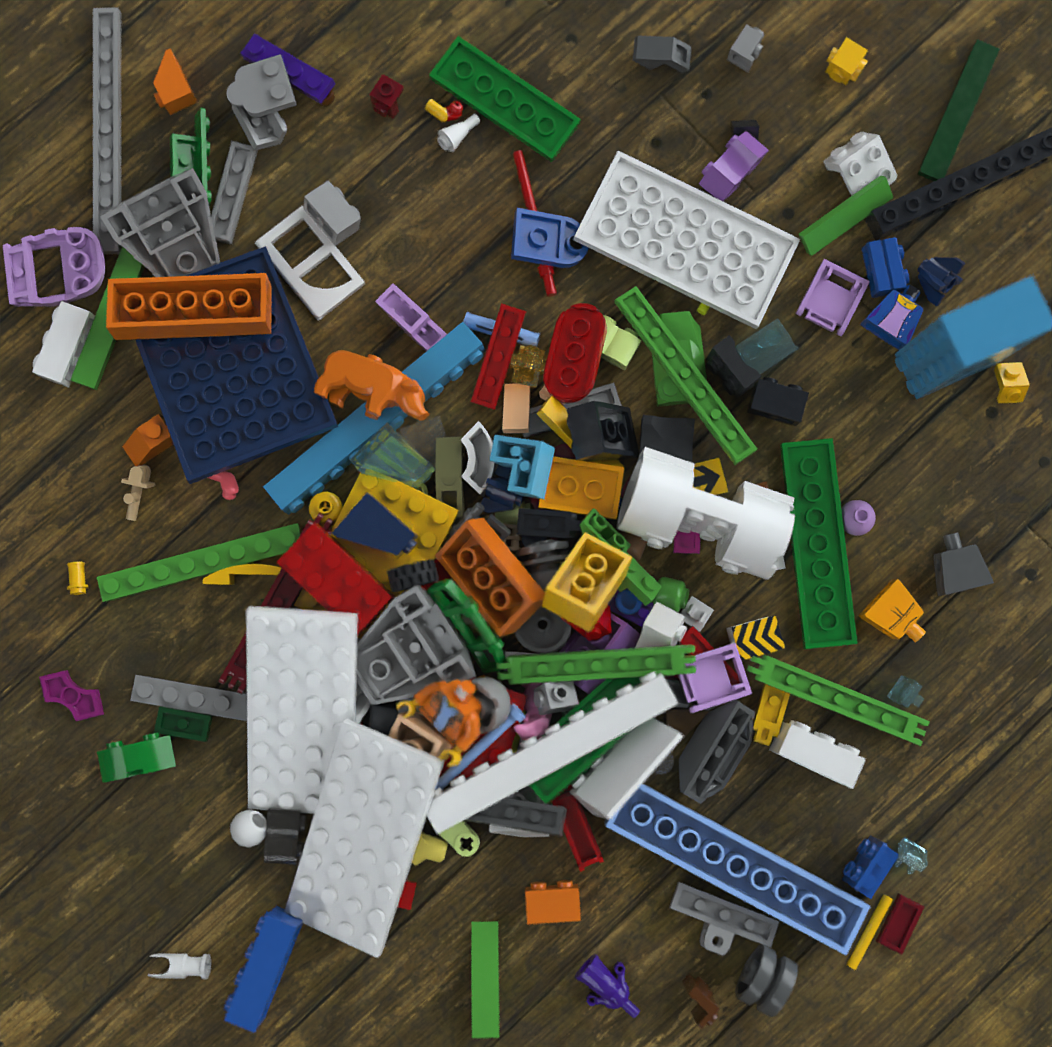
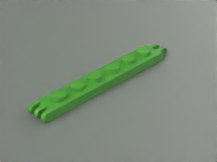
[496,645,696,684]
[746,655,930,746]

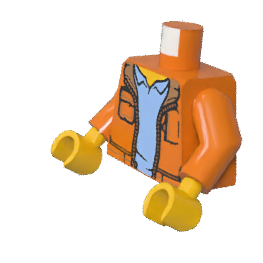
[396,679,482,766]

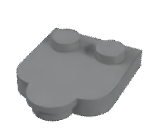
[226,54,297,117]

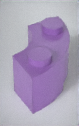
[699,131,769,202]

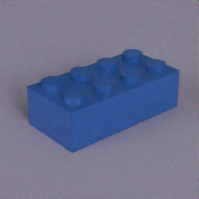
[224,906,303,1033]

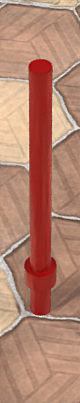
[513,150,557,297]

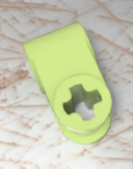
[432,820,480,857]

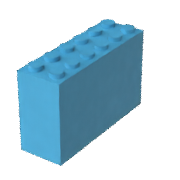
[895,276,1052,399]

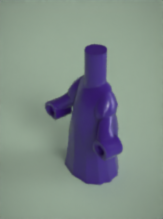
[575,954,640,1018]

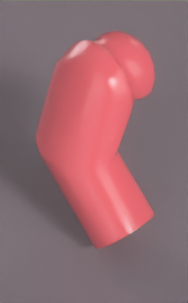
[208,471,239,500]

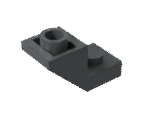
[633,36,691,73]

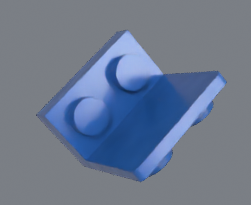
[842,835,899,899]

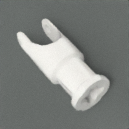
[148,953,211,979]

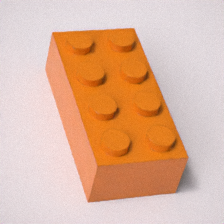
[435,518,545,637]

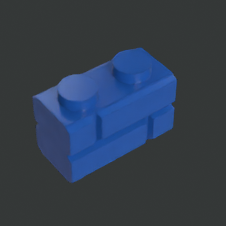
[862,237,909,298]

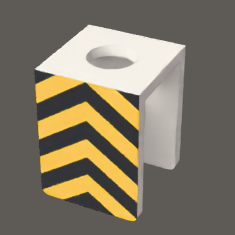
[726,616,785,661]

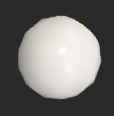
[230,810,268,847]

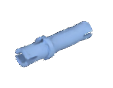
[463,312,540,349]

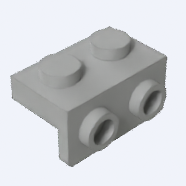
[232,105,287,151]

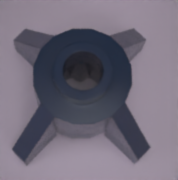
[917,257,965,307]
[481,465,525,514]

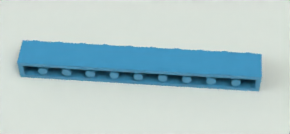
[263,322,486,515]

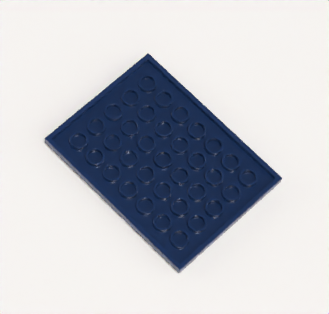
[135,246,338,484]

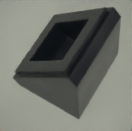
[731,120,759,141]

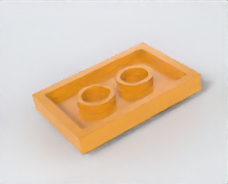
[538,457,624,520]

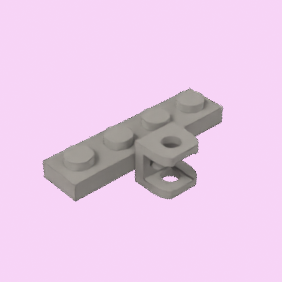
[669,882,779,955]

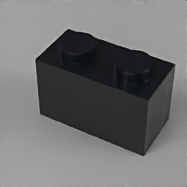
[747,377,809,426]

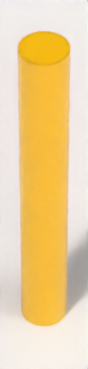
[846,894,893,970]

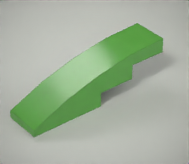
[472,922,499,1039]

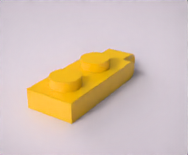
[753,684,790,746]

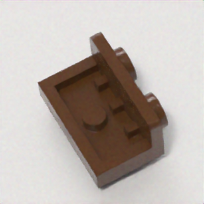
[682,973,720,1029]

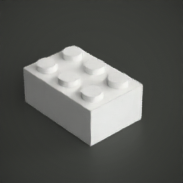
[769,720,866,789]

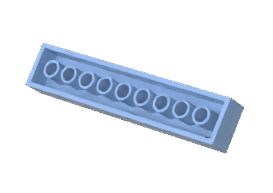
[604,783,870,955]

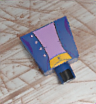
[860,285,923,350]

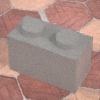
[303,180,361,246]

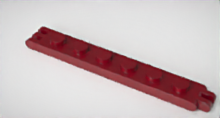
[218,513,333,695]

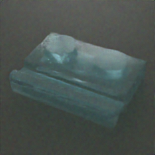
[735,318,799,375]

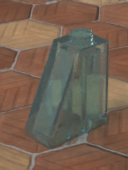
[350,422,436,488]

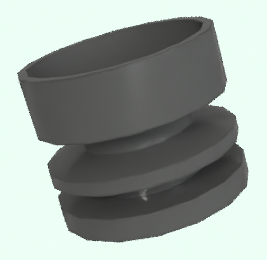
[515,540,569,592]

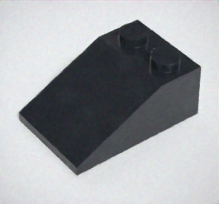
[567,401,639,461]

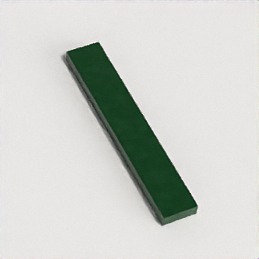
[917,39,1000,182]

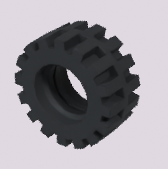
[387,559,439,592]

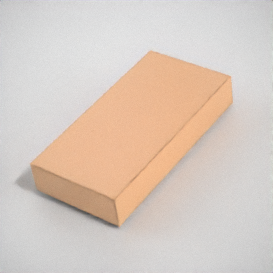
[502,383,531,433]

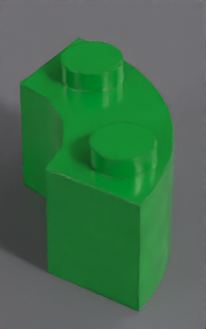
[97,732,176,783]

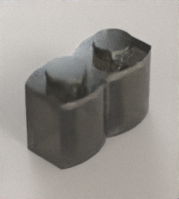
[264,807,307,865]

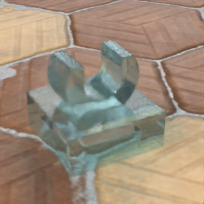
[887,675,924,708]
[895,837,927,874]

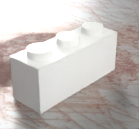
[32,301,95,387]

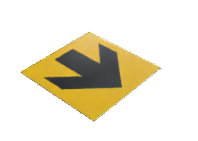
[692,458,728,495]

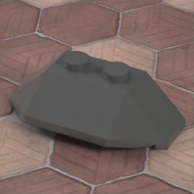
[679,700,755,804]

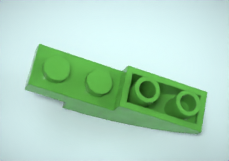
[580,508,662,606]

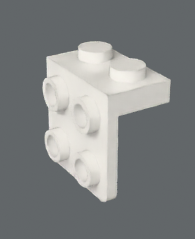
[823,132,897,196]

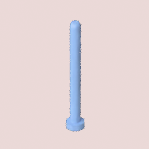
[435,704,526,790]

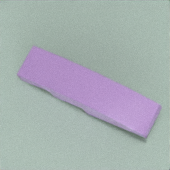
[375,284,447,351]

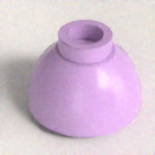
[841,500,876,536]

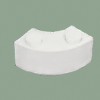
[461,421,498,498]
[635,602,687,648]

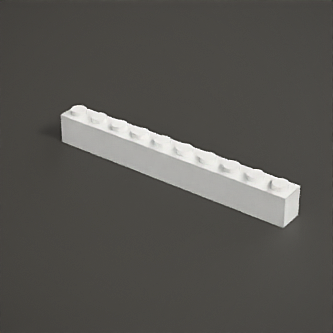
[427,671,678,834]

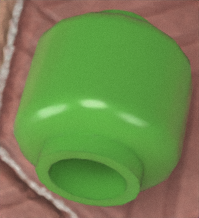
[653,577,689,613]

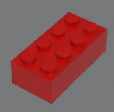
[277,523,396,636]

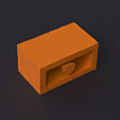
[525,880,581,924]

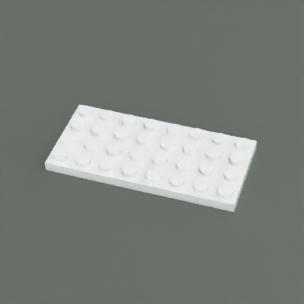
[573,151,800,329]
[247,606,357,814]
[285,719,444,958]

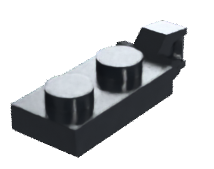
[517,508,582,539]

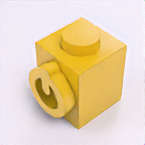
[825,37,868,85]

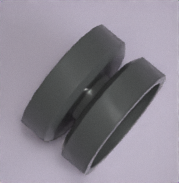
[515,606,572,654]
[735,944,798,1017]

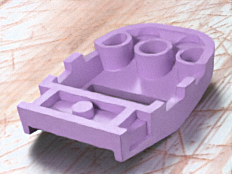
[3,227,105,306]

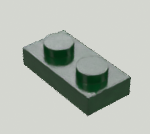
[154,706,213,742]

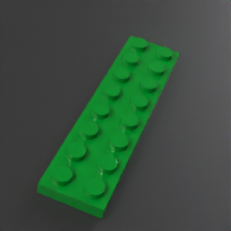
[780,438,858,649]

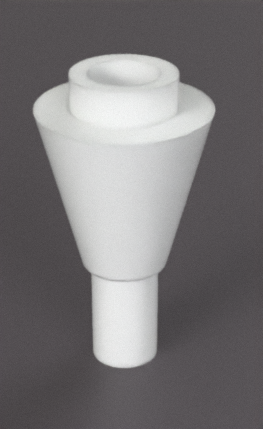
[437,114,480,152]

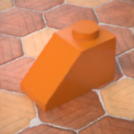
[153,48,197,115]
[122,414,174,466]

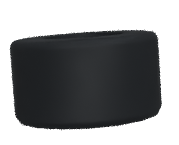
[364,703,398,736]

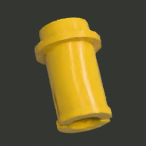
[67,562,88,595]

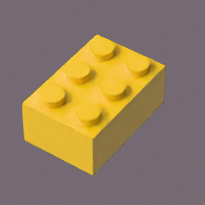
[542,532,632,632]

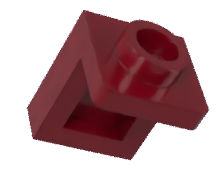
[369,74,404,119]

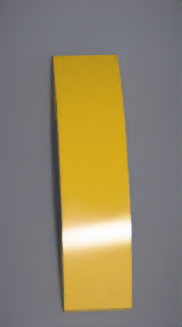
[203,564,282,585]

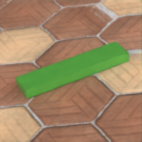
[799,175,894,256]

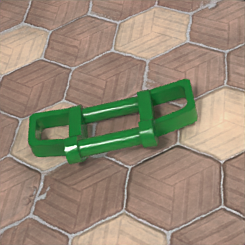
[427,579,507,673]

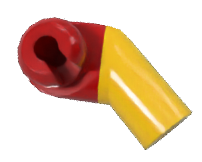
[425,99,463,122]

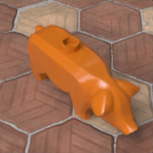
[314,350,430,421]

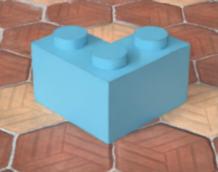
[489,435,555,499]

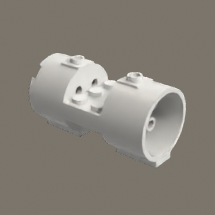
[616,447,795,580]

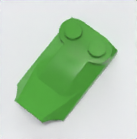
[651,311,708,407]

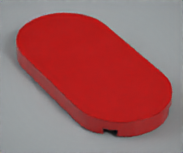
[543,303,607,403]

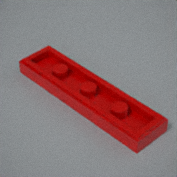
[471,303,527,410]

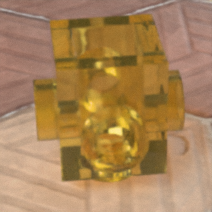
[510,345,546,388]

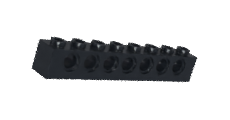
[865,127,1052,241]

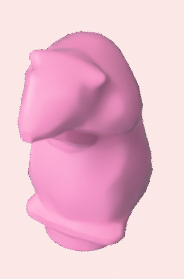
[514,682,552,740]

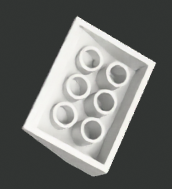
[570,718,683,819]

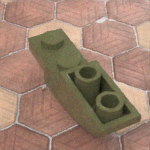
[436,436,465,542]

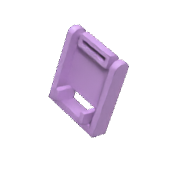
[796,259,870,336]
[678,643,752,713]

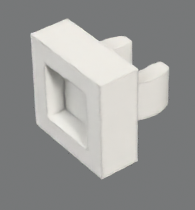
[680,596,714,632]

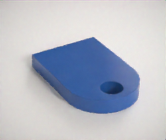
[511,208,588,268]

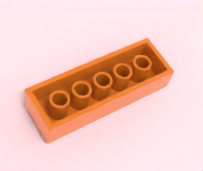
[106,273,272,340]

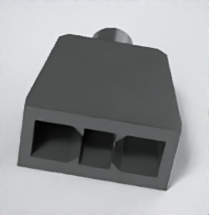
[934,533,994,596]

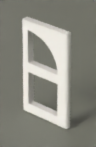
[255,206,365,321]

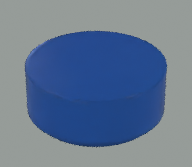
[615,588,642,615]

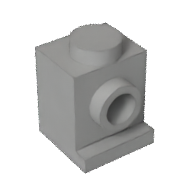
[727,24,764,72]

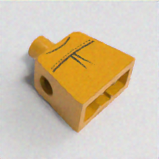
[858,579,926,642]

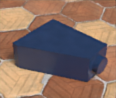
[332,493,418,556]

